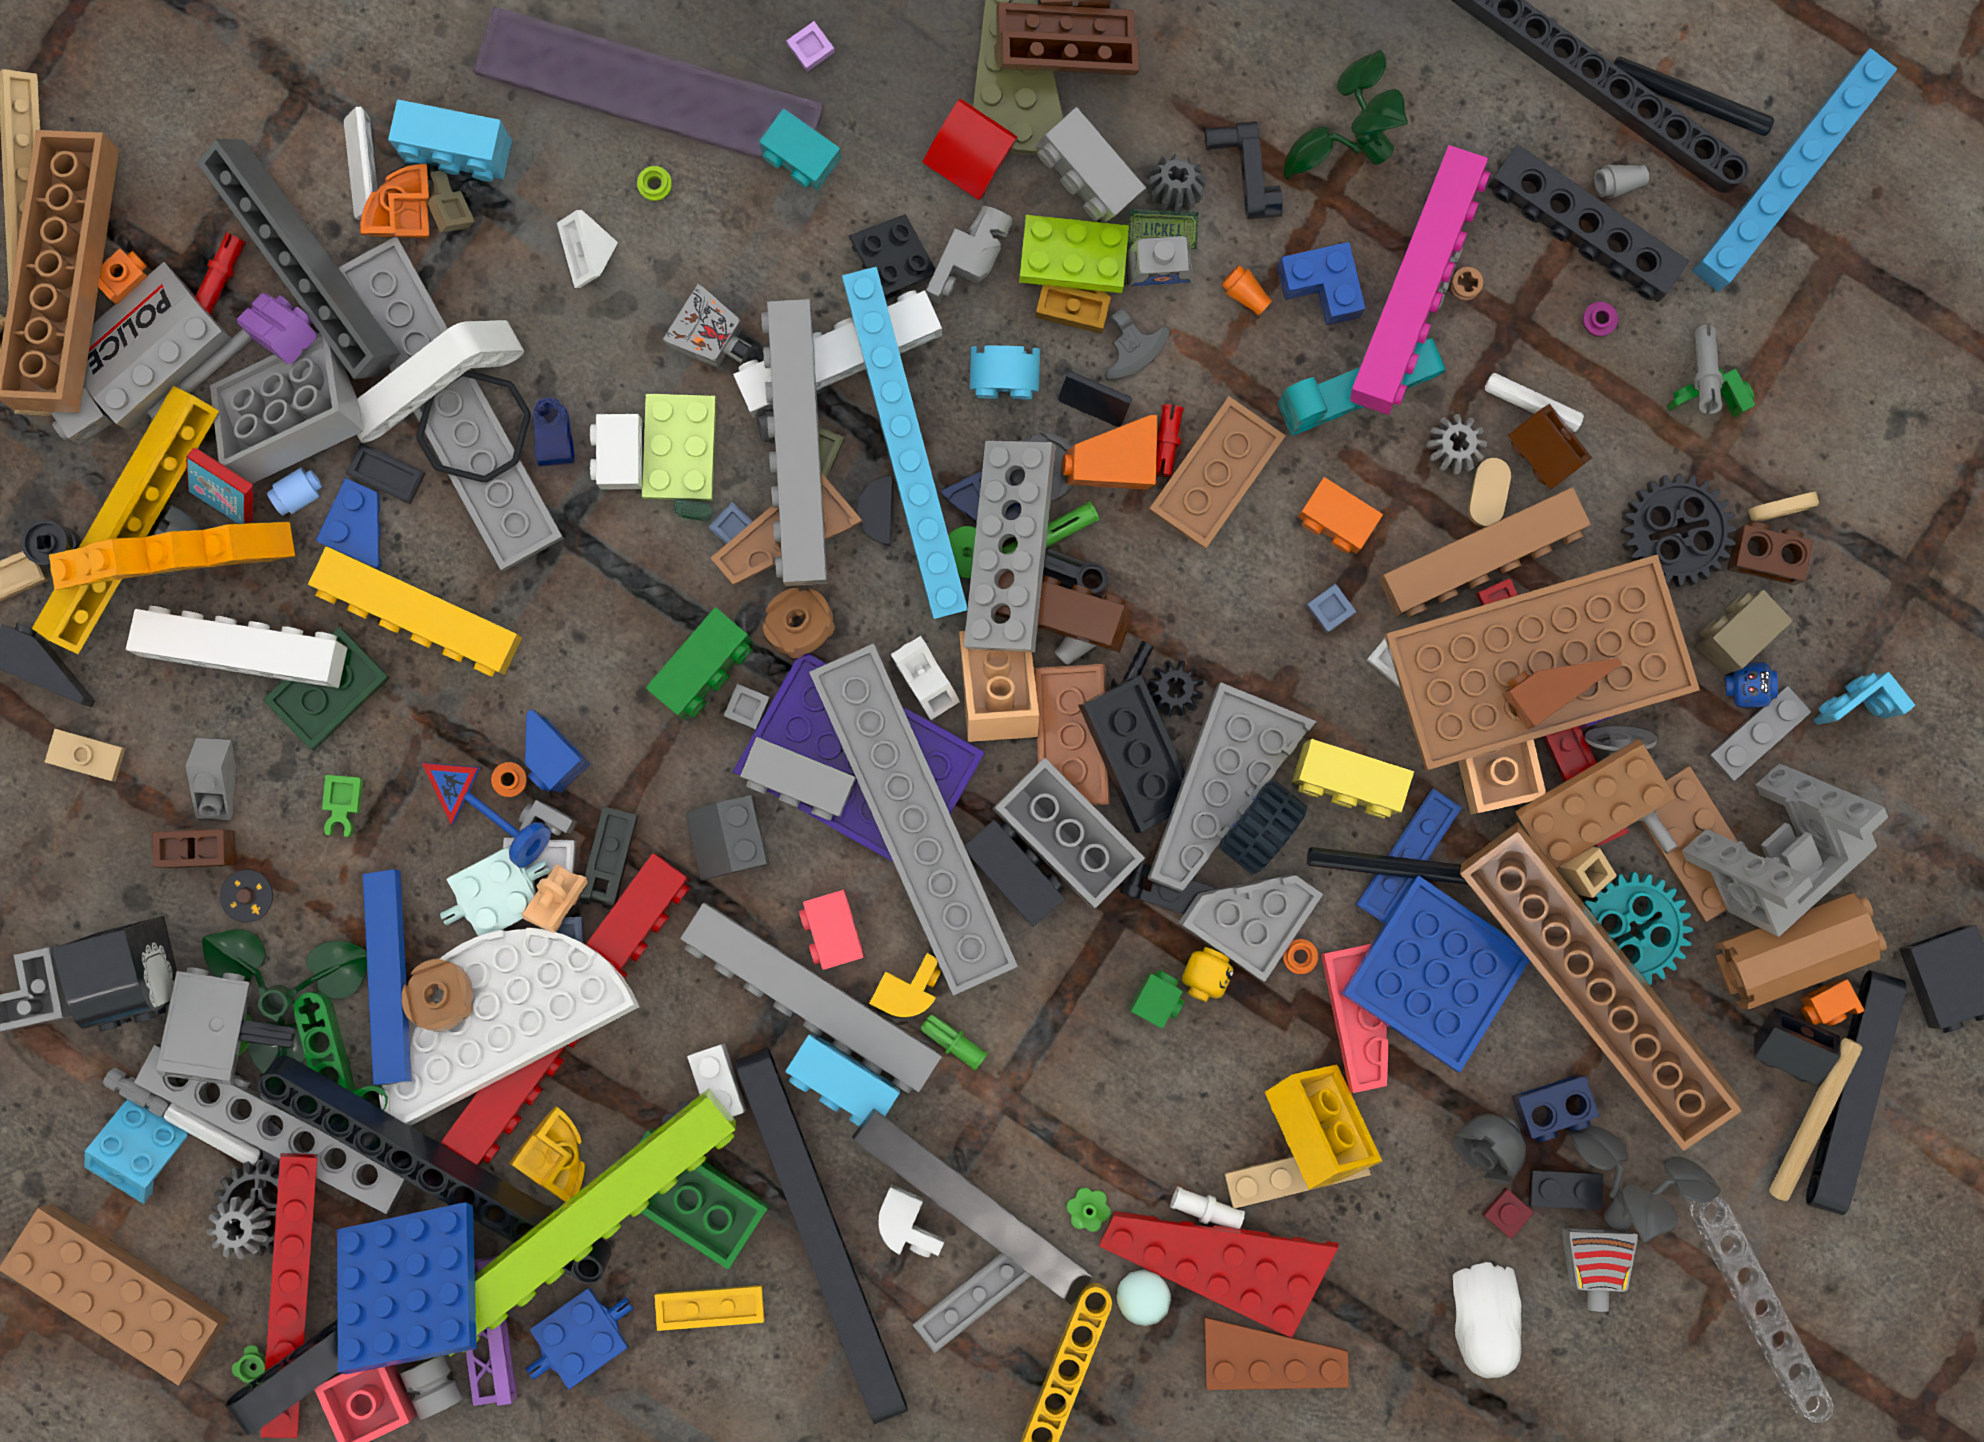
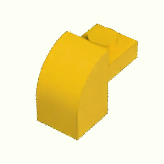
[869,953,942,1017]

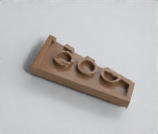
[710,473,863,586]

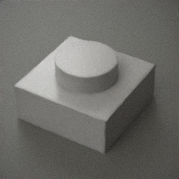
[724,684,770,730]

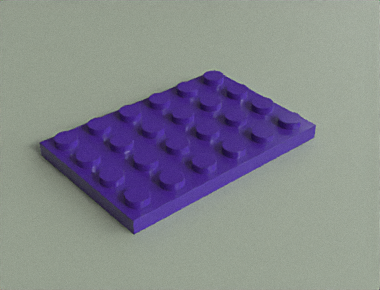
[732,653,985,862]

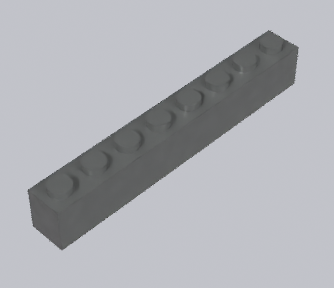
[197,139,401,379]

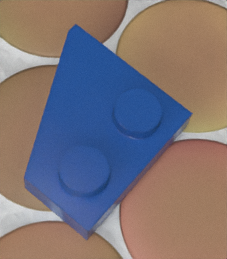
[316,478,381,570]

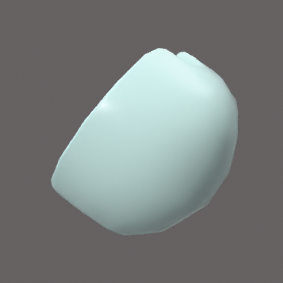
[1116,1269,1171,1326]

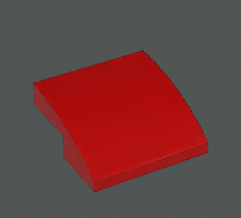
[922,98,1018,200]

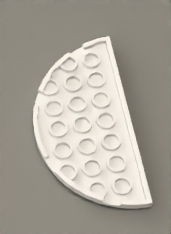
[379,928,639,1126]

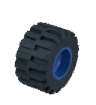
[1219,779,1308,875]

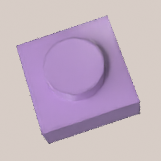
[786,21,835,72]

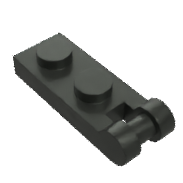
[579,806,639,910]

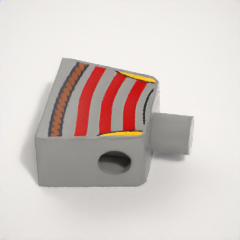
[1562,1228,1638,1312]

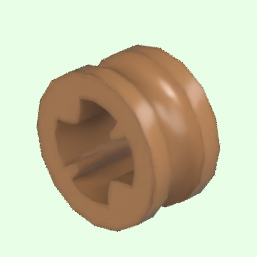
[1450,266,1483,301]

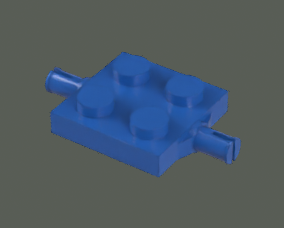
[526,1288,634,1390]

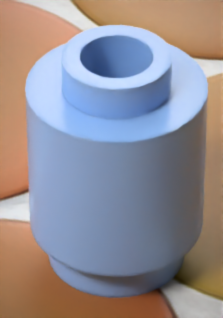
[267,467,323,516]

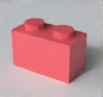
[799,890,865,970]

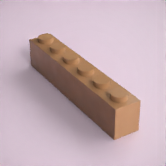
[1379,487,1591,618]

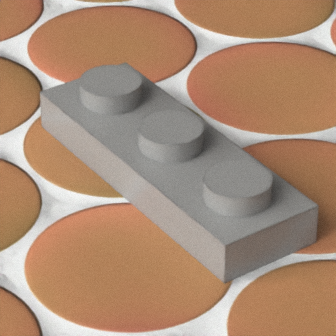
[1707,686,1811,782]

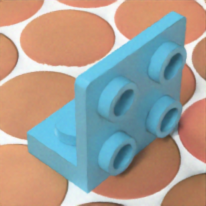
[1813,672,1916,725]
[84,1099,188,1204]

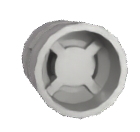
[399,1355,463,1420]

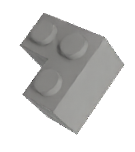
[0,947,72,1032]

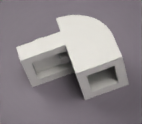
[891,636,960,720]
[879,1184,944,1258]

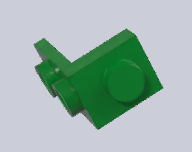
[1666,368,1755,418]

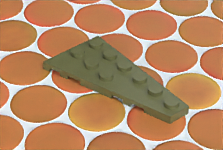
[973,0,1063,156]

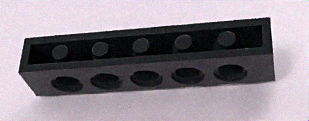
[1488,144,1689,302]

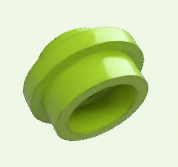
[637,166,672,201]

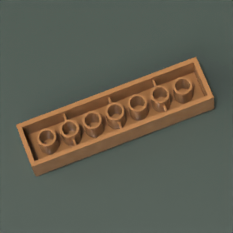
[0,130,119,413]

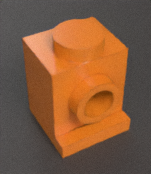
[98,248,147,304]
[1800,978,1864,1026]

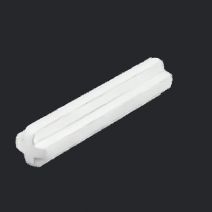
[1485,373,1584,432]
[164,1103,262,1167]

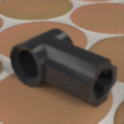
[1043,549,1108,598]

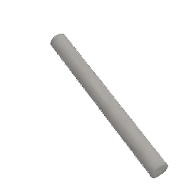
[147,329,252,419]

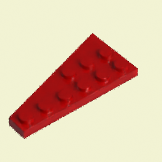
[1099,1211,1339,1338]

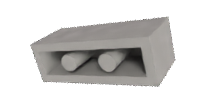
[740,737,856,821]

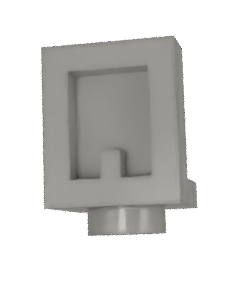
[519,800,578,836]

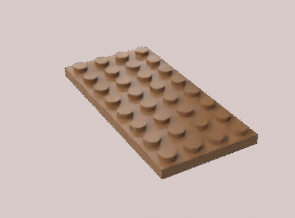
[1384,554,1700,771]

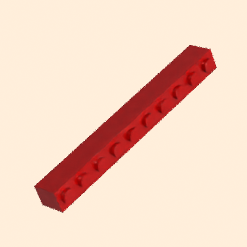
[441,853,691,1166]

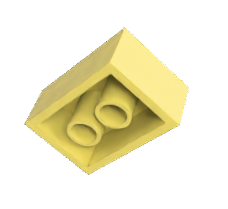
[1291,739,1414,819]

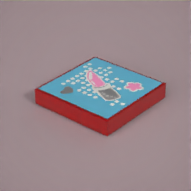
[186,448,253,524]

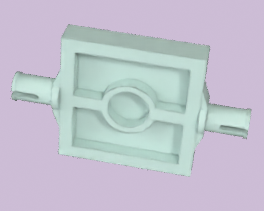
[440,845,552,936]

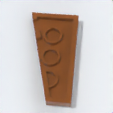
[1204,1316,1349,1390]

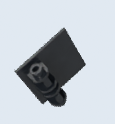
[848,214,936,300]

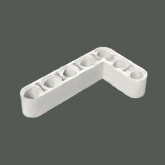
[357,320,524,443]

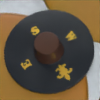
[220,870,273,922]

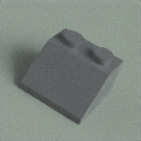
[686,795,770,881]

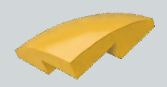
[509,1106,585,1202]

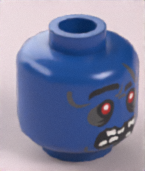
[1725,662,1778,708]

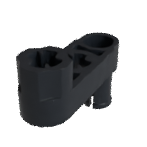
[1205,121,1283,219]

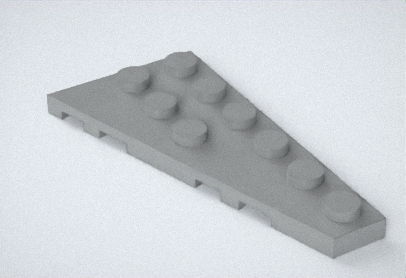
[1147,682,1316,892]

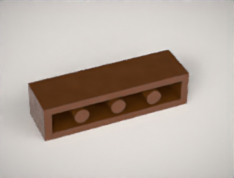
[995,571,1134,653]

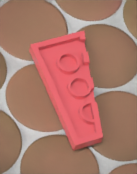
[1321,943,1388,1093]

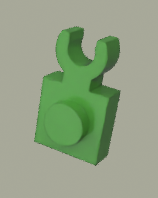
[322,775,364,837]

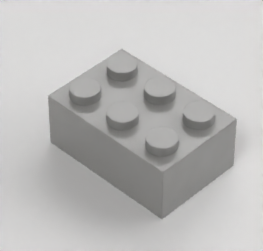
[1035,107,1146,223]

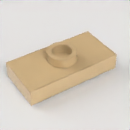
[45,729,126,782]

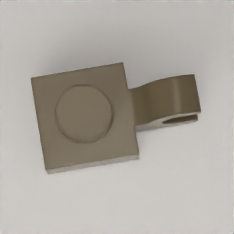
[427,171,475,233]

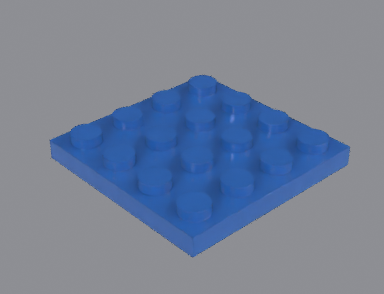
[1340,875,1530,1072]
[337,1202,477,1375]

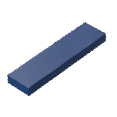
[1355,788,1462,924]

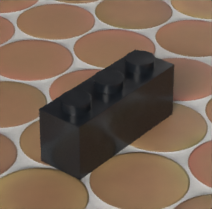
[964,820,1065,927]

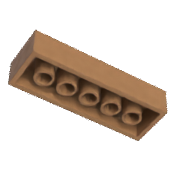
[0,1204,230,1386]

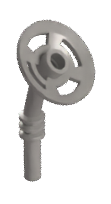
[1585,726,1678,854]

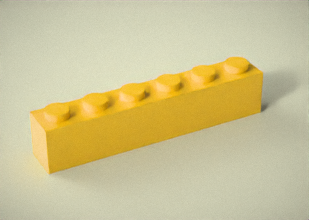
[308,546,522,677]

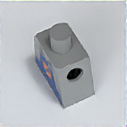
[1126,236,1194,287]

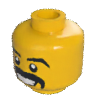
[1182,947,1233,1002]

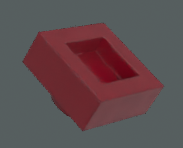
[1482,1188,1534,1239]

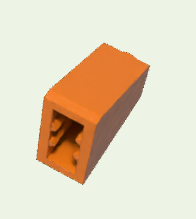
[1061,415,1157,490]

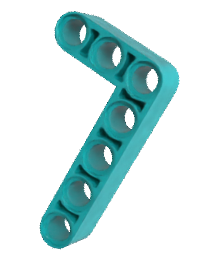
[1277,338,1447,436]

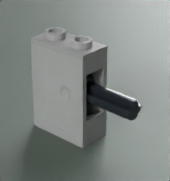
[156,968,295,1086]

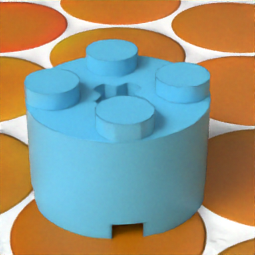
[969,345,1040,400]

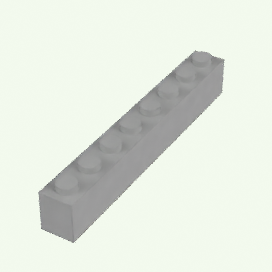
[761,299,828,586]
[680,903,942,1094]

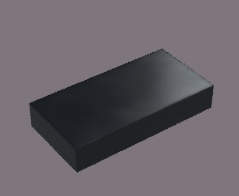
[346,443,426,504]

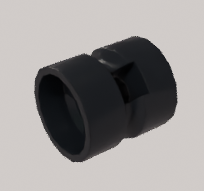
[21,520,82,569]

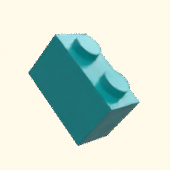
[759,108,842,191]

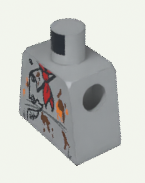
[663,284,752,367]

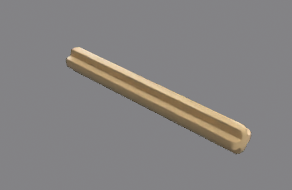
[1769,1038,1862,1201]

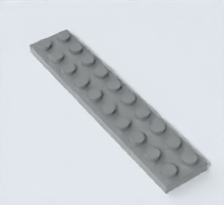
[338,236,564,572]
[809,643,1018,996]

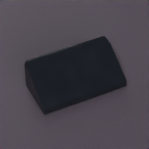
[1058,371,1132,427]

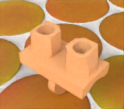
[522,864,588,933]

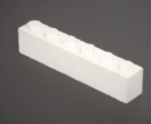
[733,290,942,418]
[126,606,347,688]

